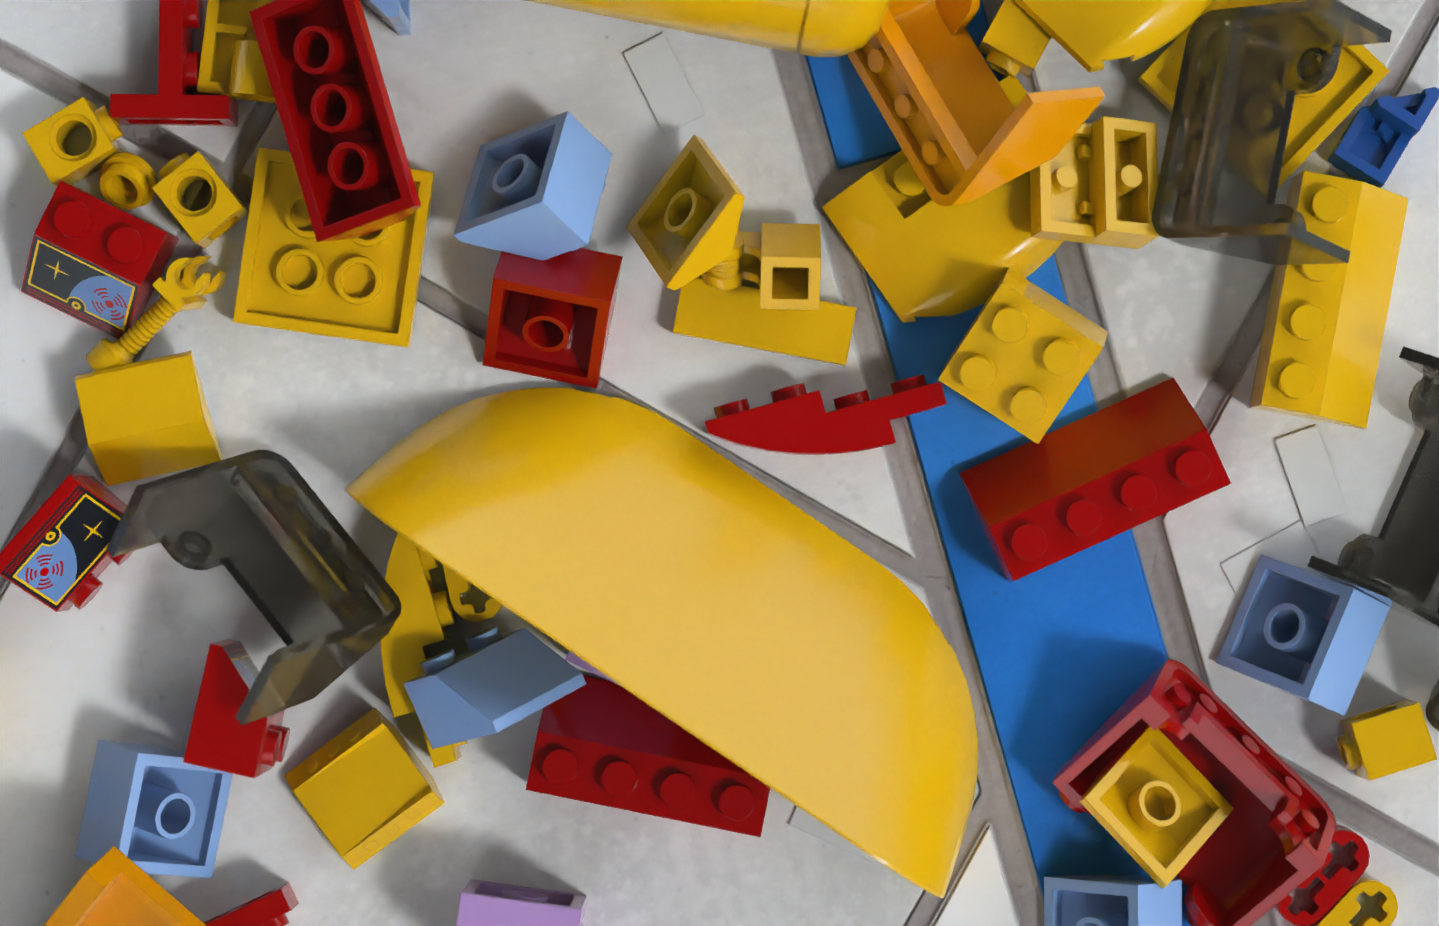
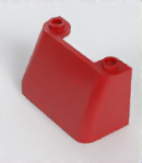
[1052,659,1336,926]

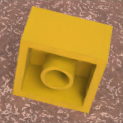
[938,268,1108,444]

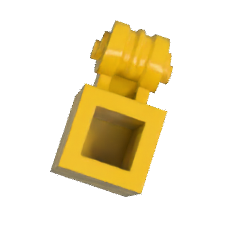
[701,223,821,310]

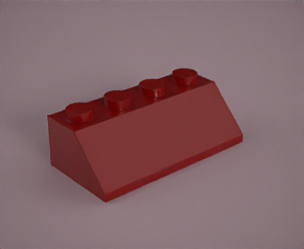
[249,0,421,242]
[959,377,1231,581]
[526,675,770,837]

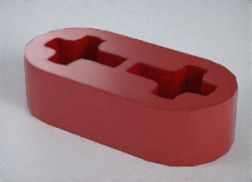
[1274,826,1370,926]

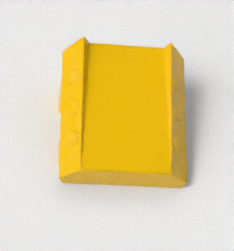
[284,707,445,870]

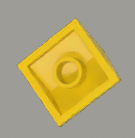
[626,135,745,291]
[75,350,222,486]
[1079,725,1234,888]

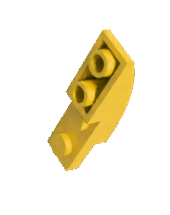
[380,533,467,768]

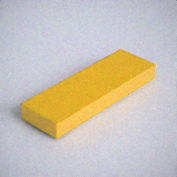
[672,277,857,366]

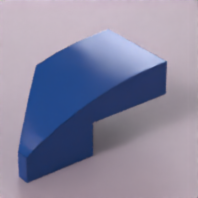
[1327,87,1439,188]

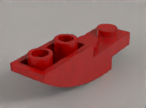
[705,374,947,455]

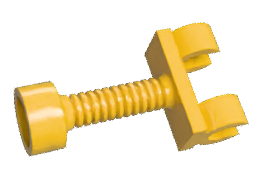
[86,256,227,371]

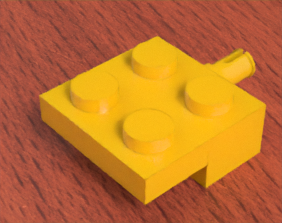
[1030,116,1186,249]

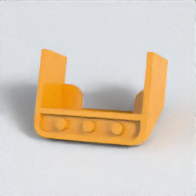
[847,0,1105,206]

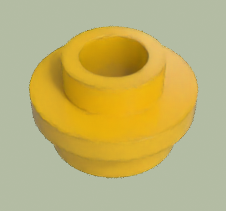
[99,152,158,210]

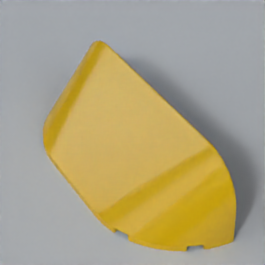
[344,387,978,898]

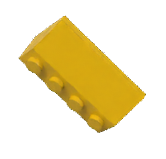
[1249,171,1408,429]

